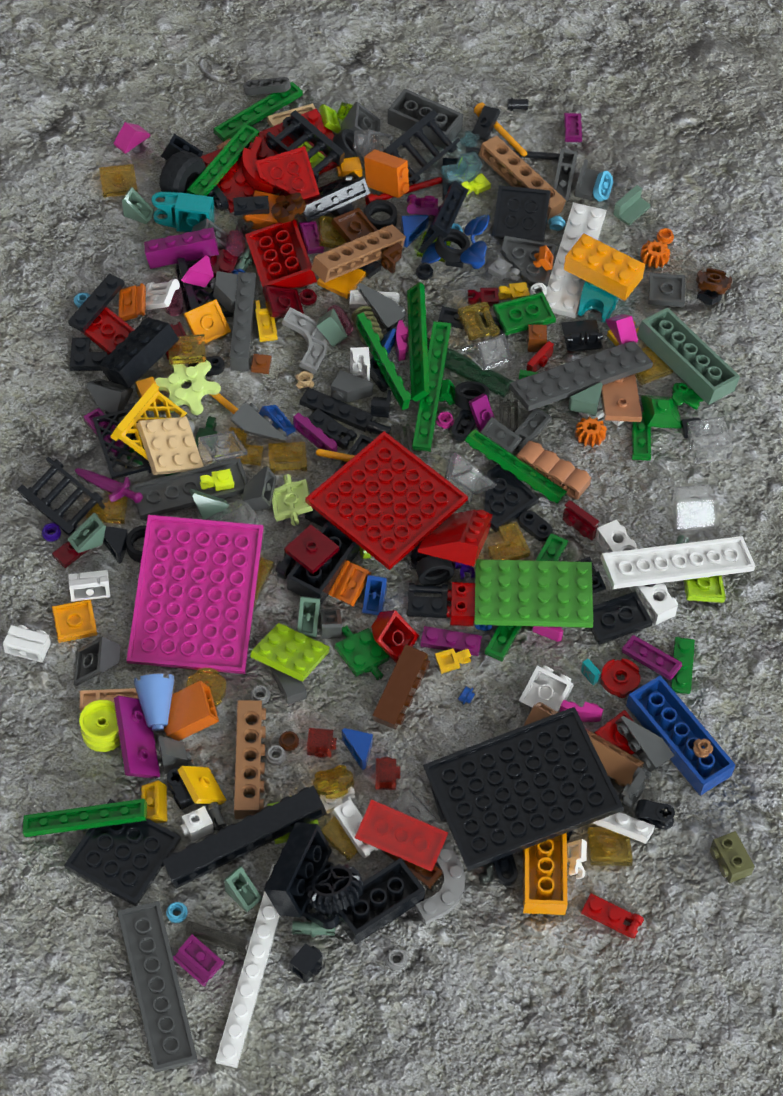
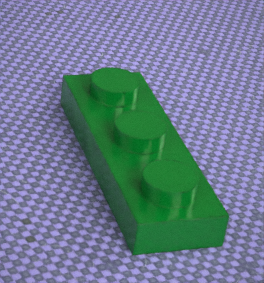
[671,637,695,694]

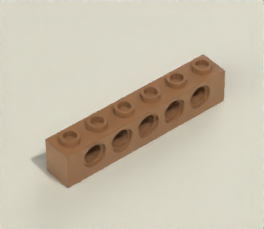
[479,135,566,220]
[311,225,406,282]
[234,700,266,819]

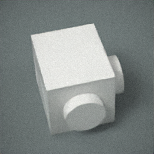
[180,807,214,842]

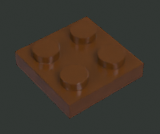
[331,208,377,243]

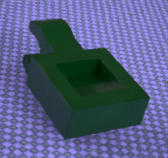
[195,416,218,451]

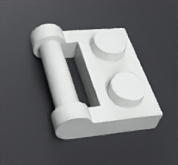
[145,279,180,310]

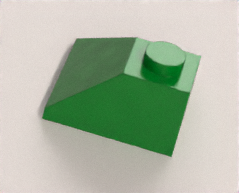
[641,395,682,429]

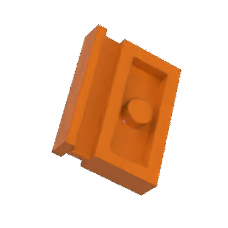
[119,283,146,321]
[328,560,371,607]

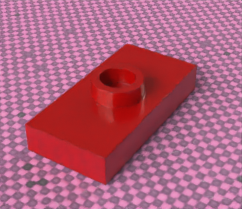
[526,341,554,372]

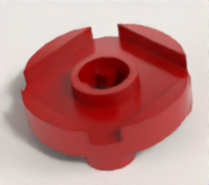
[600,659,641,698]

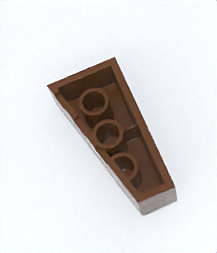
[372,644,430,730]

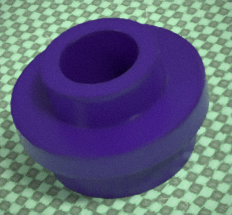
[42,523,61,542]

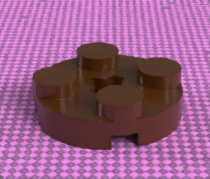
[271,193,306,223]
[696,268,732,294]

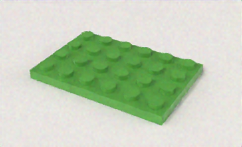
[475,559,593,628]

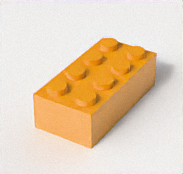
[564,233,645,301]
[523,833,568,915]

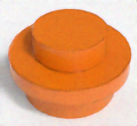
[656,228,674,244]

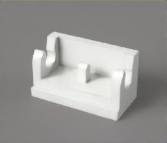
[350,347,370,381]

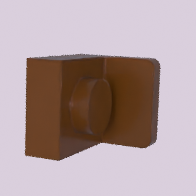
[381,242,402,274]

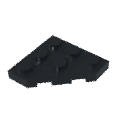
[484,464,539,532]

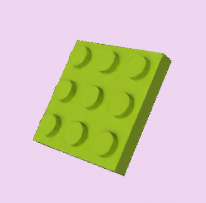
[250,623,330,682]

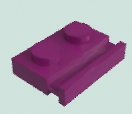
[173,934,225,987]

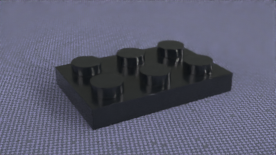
[590,591,652,645]

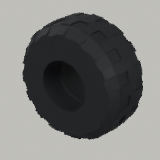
[159,151,206,193]

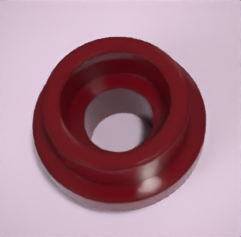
[299,289,317,306]

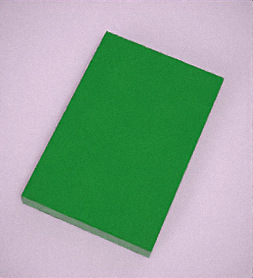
[493,292,556,336]

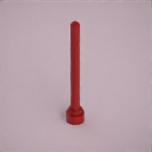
[365,177,443,205]

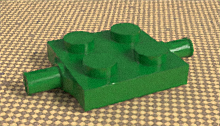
[335,625,390,680]

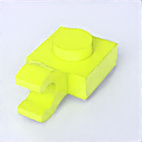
[461,173,491,195]
[200,469,234,491]

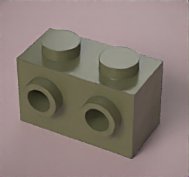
[710,831,755,883]

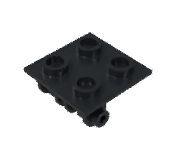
[561,319,603,352]

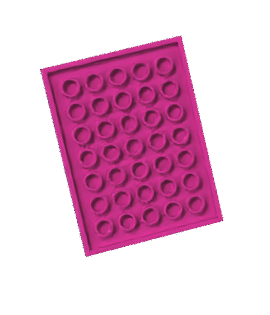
[126,515,264,674]

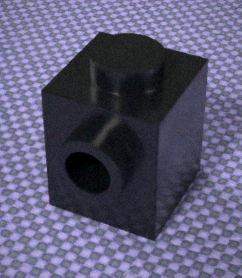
[289,943,323,983]

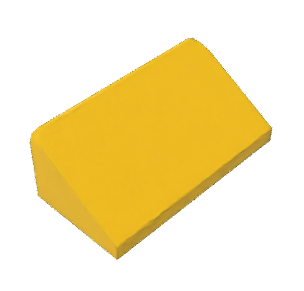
[141,780,167,823]

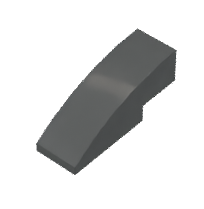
[269,666,307,705]

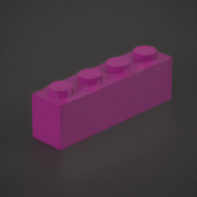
[144,227,219,269]

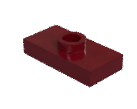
[52,541,90,568]

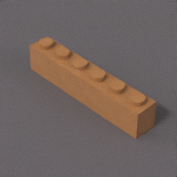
[524,702,644,787]

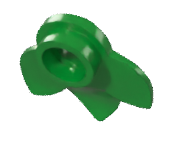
[672,383,704,410]

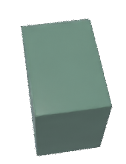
[122,187,155,224]
[317,308,348,347]
[568,382,603,416]
[189,488,229,520]
[67,513,106,553]
[297,596,320,637]
[224,866,262,912]

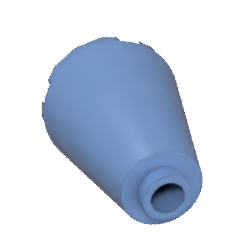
[134,674,174,731]

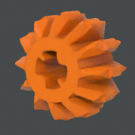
[640,239,670,269]
[575,416,607,448]

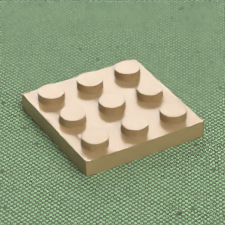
[136,417,204,475]

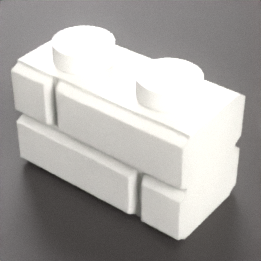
[68,570,110,602]
[3,625,50,663]

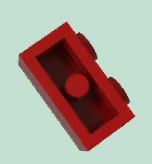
[447,582,475,626]

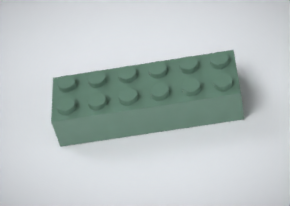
[637,307,740,405]

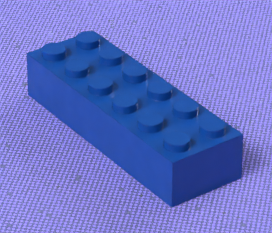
[626,675,735,796]

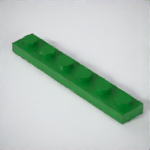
[213,82,303,142]
[187,124,259,196]
[356,312,411,411]
[465,429,567,504]
[23,799,147,837]

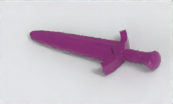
[75,468,143,503]

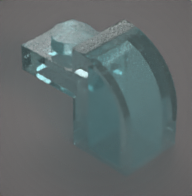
[440,152,483,184]

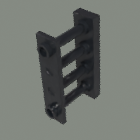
[383,109,460,184]
[266,110,345,184]
[17,457,105,536]

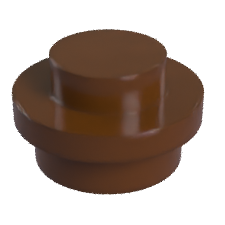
[279,731,299,751]

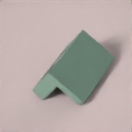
[613,185,650,225]

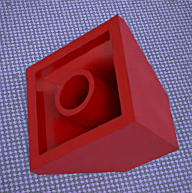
[371,610,419,663]

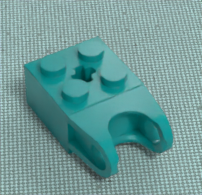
[152,192,215,233]
[578,281,619,323]

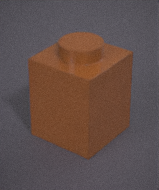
[527,325,547,352]

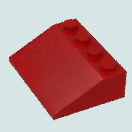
[245,219,317,288]
[418,510,493,567]

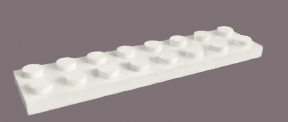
[545,202,607,318]
[600,536,756,589]

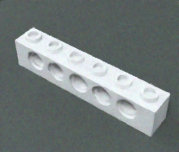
[595,519,678,625]

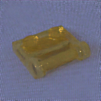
[458,302,500,340]
[268,442,307,473]

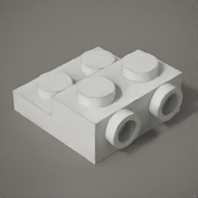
[519,665,574,712]

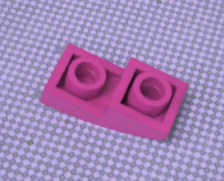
[396,320,409,361]
[559,700,604,722]

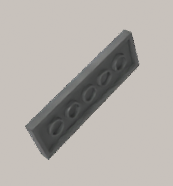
[131,458,248,520]

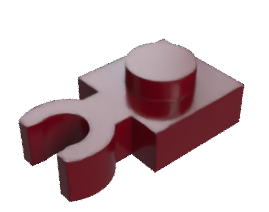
[468,288,499,306]

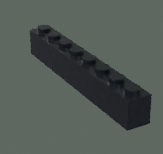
[162,785,327,889]

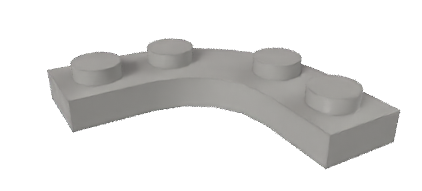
[281,307,327,374]
[415,843,465,925]

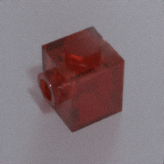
[307,728,337,758]
[375,757,400,790]

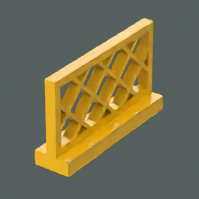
[110,383,187,460]

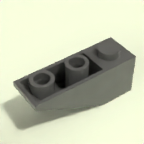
[230,402,287,443]
[615,716,675,772]

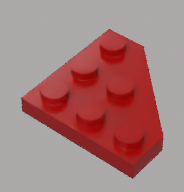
[255,146,320,201]

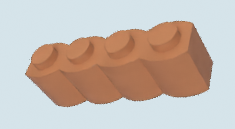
[516,441,591,500]

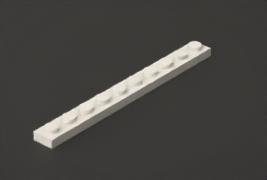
[216,864,280,1068]

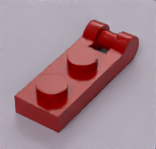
[581,893,644,938]

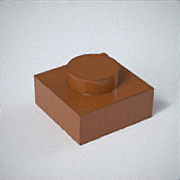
[251,354,272,374]

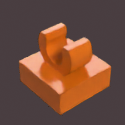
[533,245,554,271]

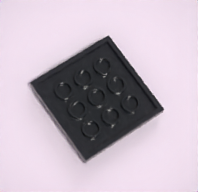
[64,799,181,906]

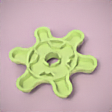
[155,358,221,415]

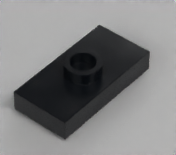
[471,105,500,141]

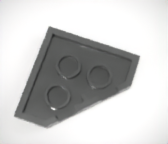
[501,236,556,287]

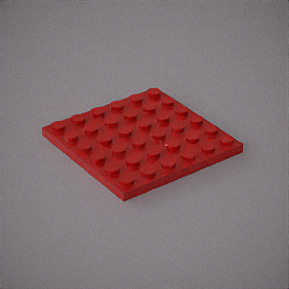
[305,431,468,570]

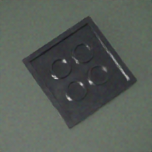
[492,185,551,242]

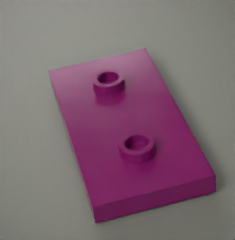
[114,696,160,779]

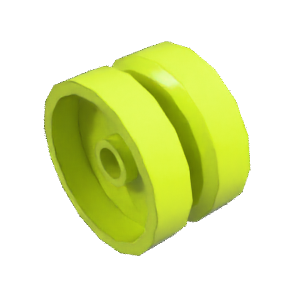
[79,700,121,752]

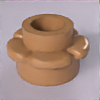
[693,739,713,758]

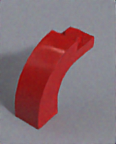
[242,136,276,194]

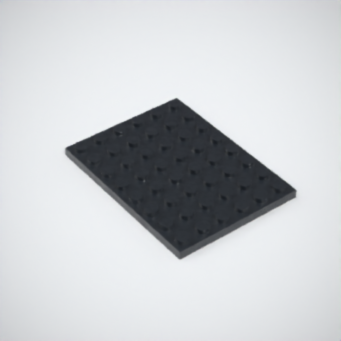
[423,707,623,871]

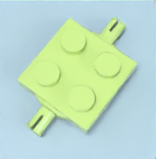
[272,474,313,526]

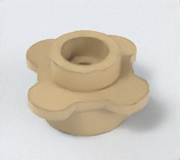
[295,371,314,389]

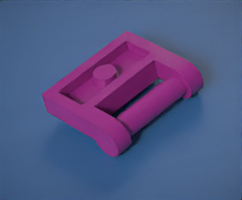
[407,194,438,215]

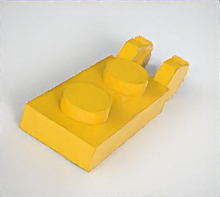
[255,300,278,342]

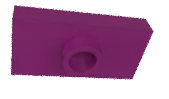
[564,113,582,142]
[298,221,324,254]
[468,394,494,432]

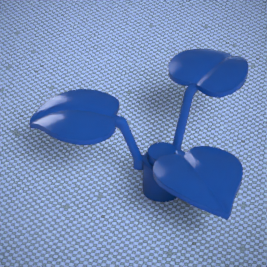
[421,214,490,269]

